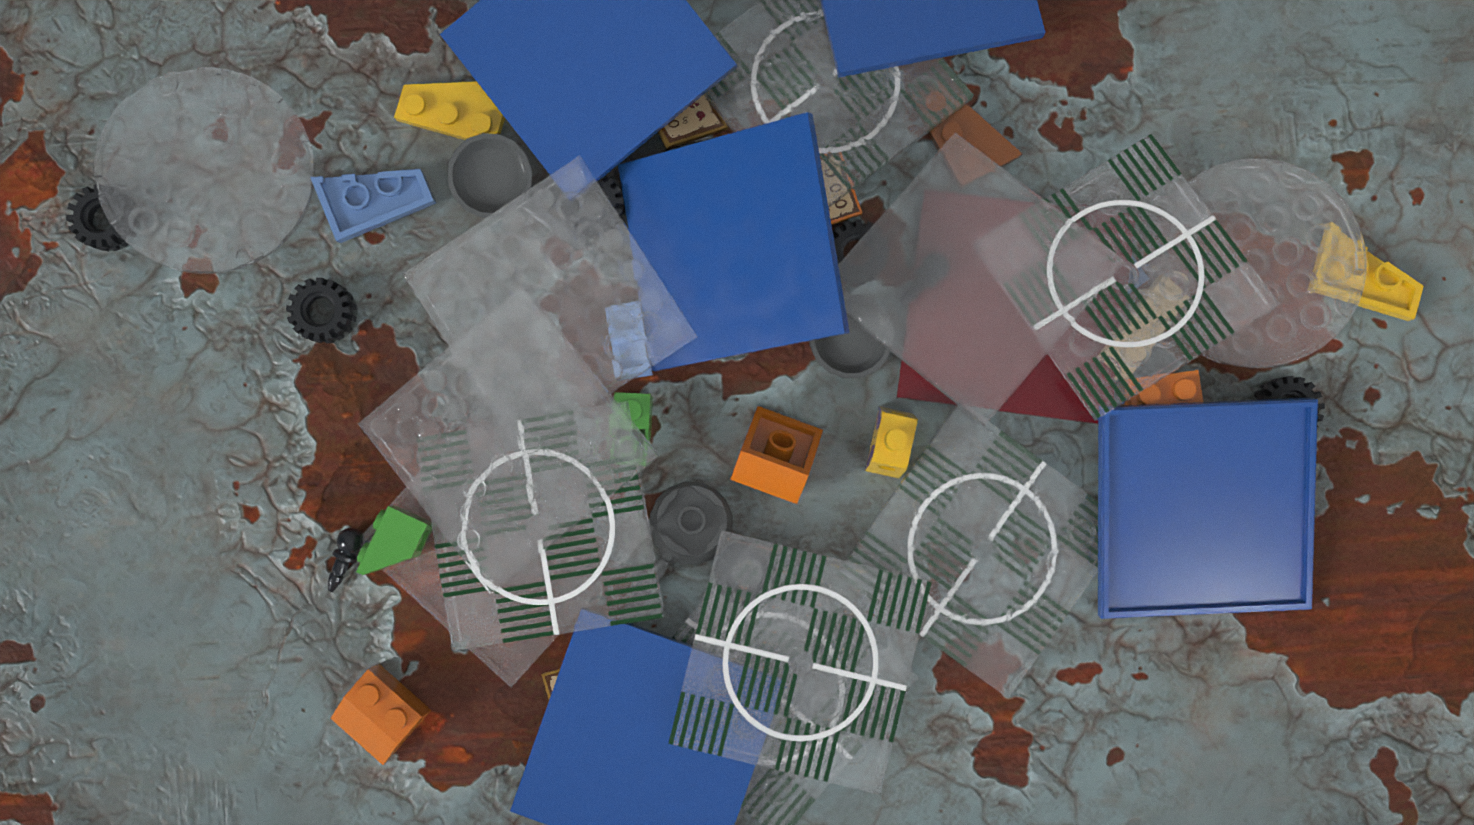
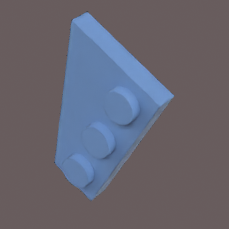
[310,169,436,243]

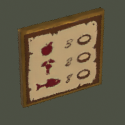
[658,92,728,149]

